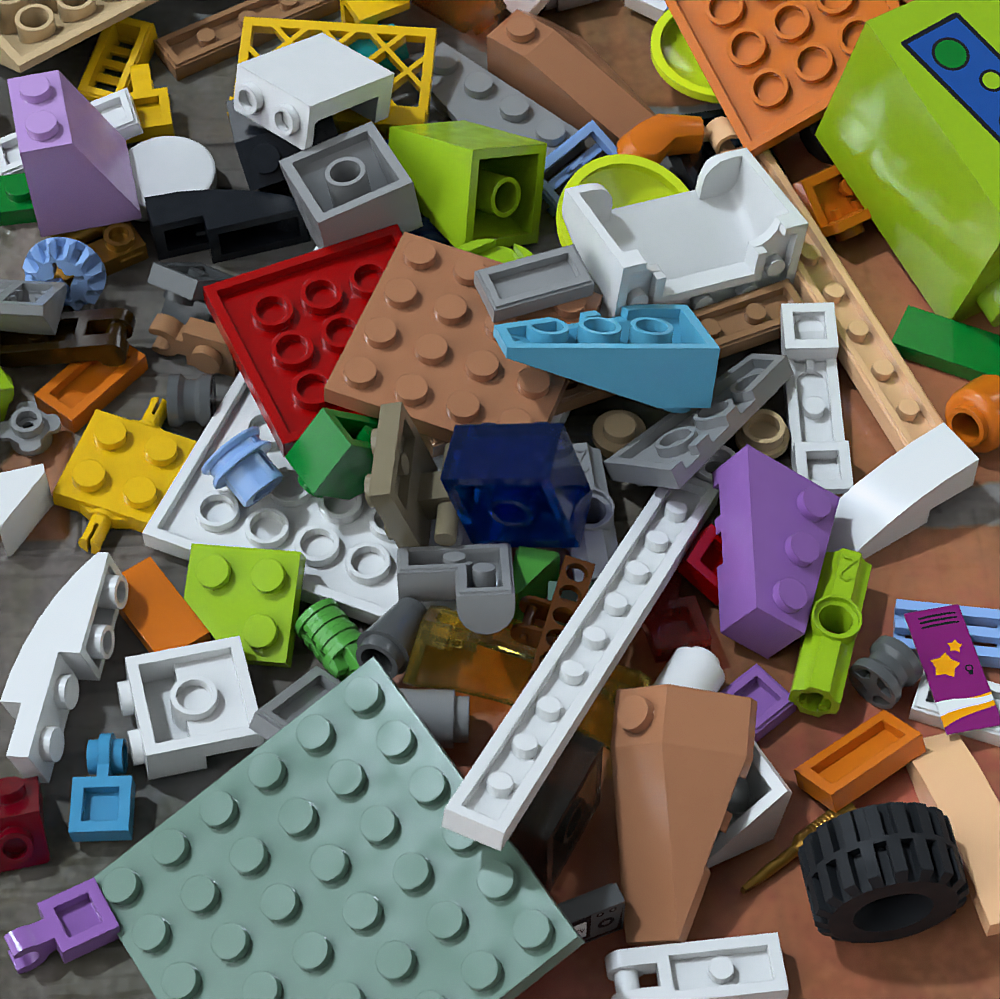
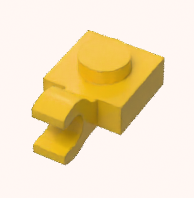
[126,63,175,144]

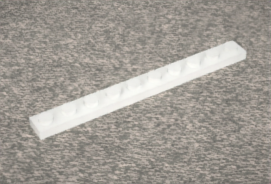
[441,477,719,851]

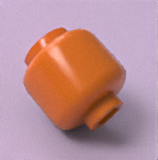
[944,374,1000,453]

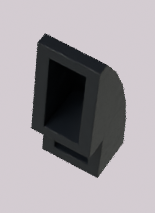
[144,189,311,264]

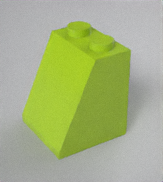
[388,120,547,248]

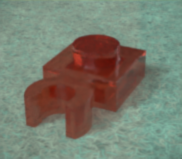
[642,570,712,663]

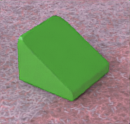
[509,546,560,624]

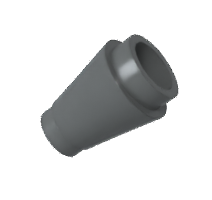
[356,597,428,679]

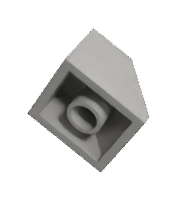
[279,121,423,249]

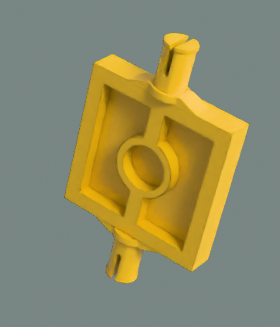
[52,397,197,554]

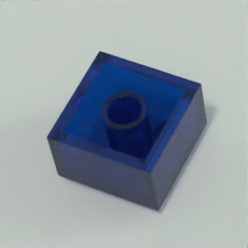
[440,422,593,548]

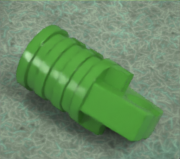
[294,598,362,682]

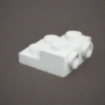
[117,636,264,780]

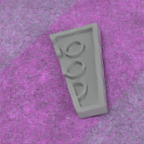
[415,42,585,180]
[603,353,794,490]

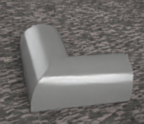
[397,543,515,635]

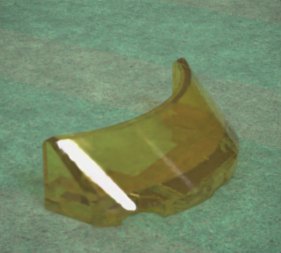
[402,606,651,751]

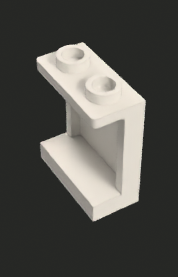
[233,33,395,150]

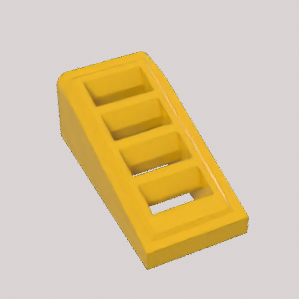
[77,17,158,101]

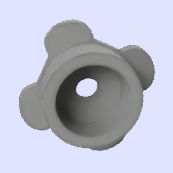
[0,401,61,456]

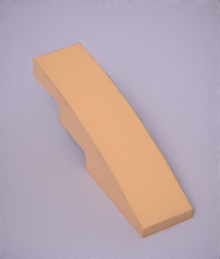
[905,733,1000,936]

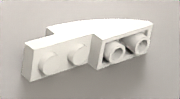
[0,552,128,783]

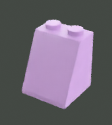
[7,70,142,237]

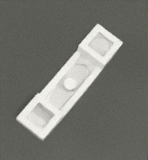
[780,302,854,494]

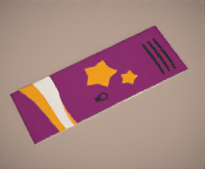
[904,604,1000,735]

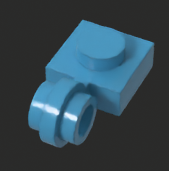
[68,733,136,842]

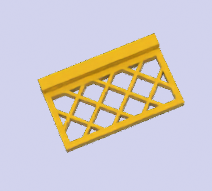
[227,16,437,140]

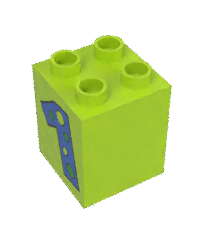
[815,0,1000,327]

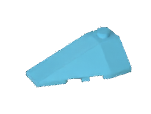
[493,304,720,413]

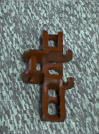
[510,555,596,681]

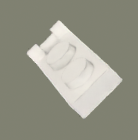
[605,932,789,999]

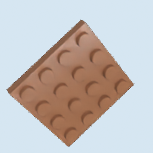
[324,231,603,470]

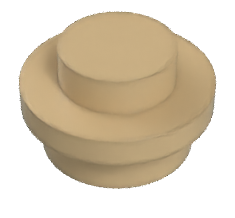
[735,409,790,459]
[592,410,646,458]

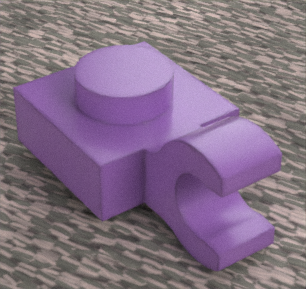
[4,878,120,974]

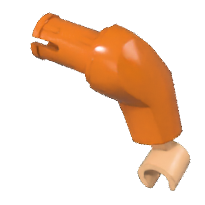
[617,114,738,164]

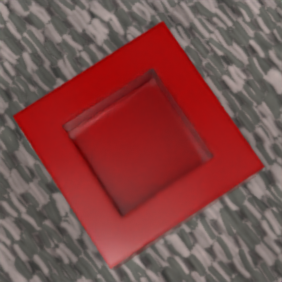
[676,524,723,605]

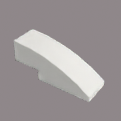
[826,422,979,559]

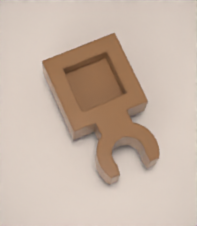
[149,314,239,377]

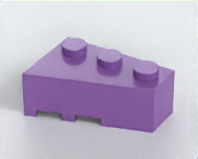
[712,444,840,659]

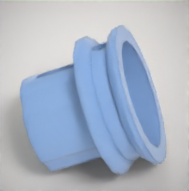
[201,426,283,508]

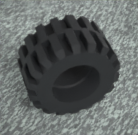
[798,802,969,943]

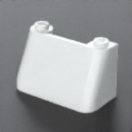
[562,148,809,318]

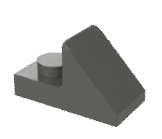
[147,262,234,325]

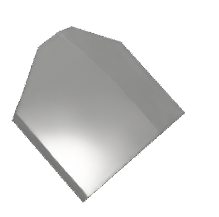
[0,279,67,335]

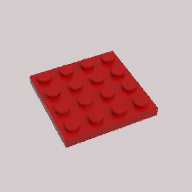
[203,224,403,457]

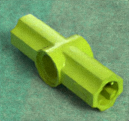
[788,548,872,717]

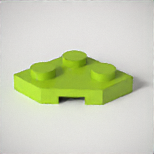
[184,543,306,668]

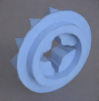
[22,237,107,311]

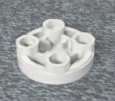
[128,136,217,222]

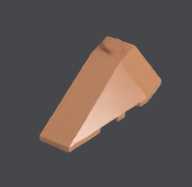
[487,9,656,147]
[610,684,757,946]

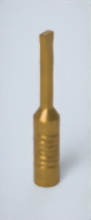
[740,802,856,895]

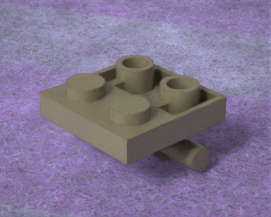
[364,402,469,549]

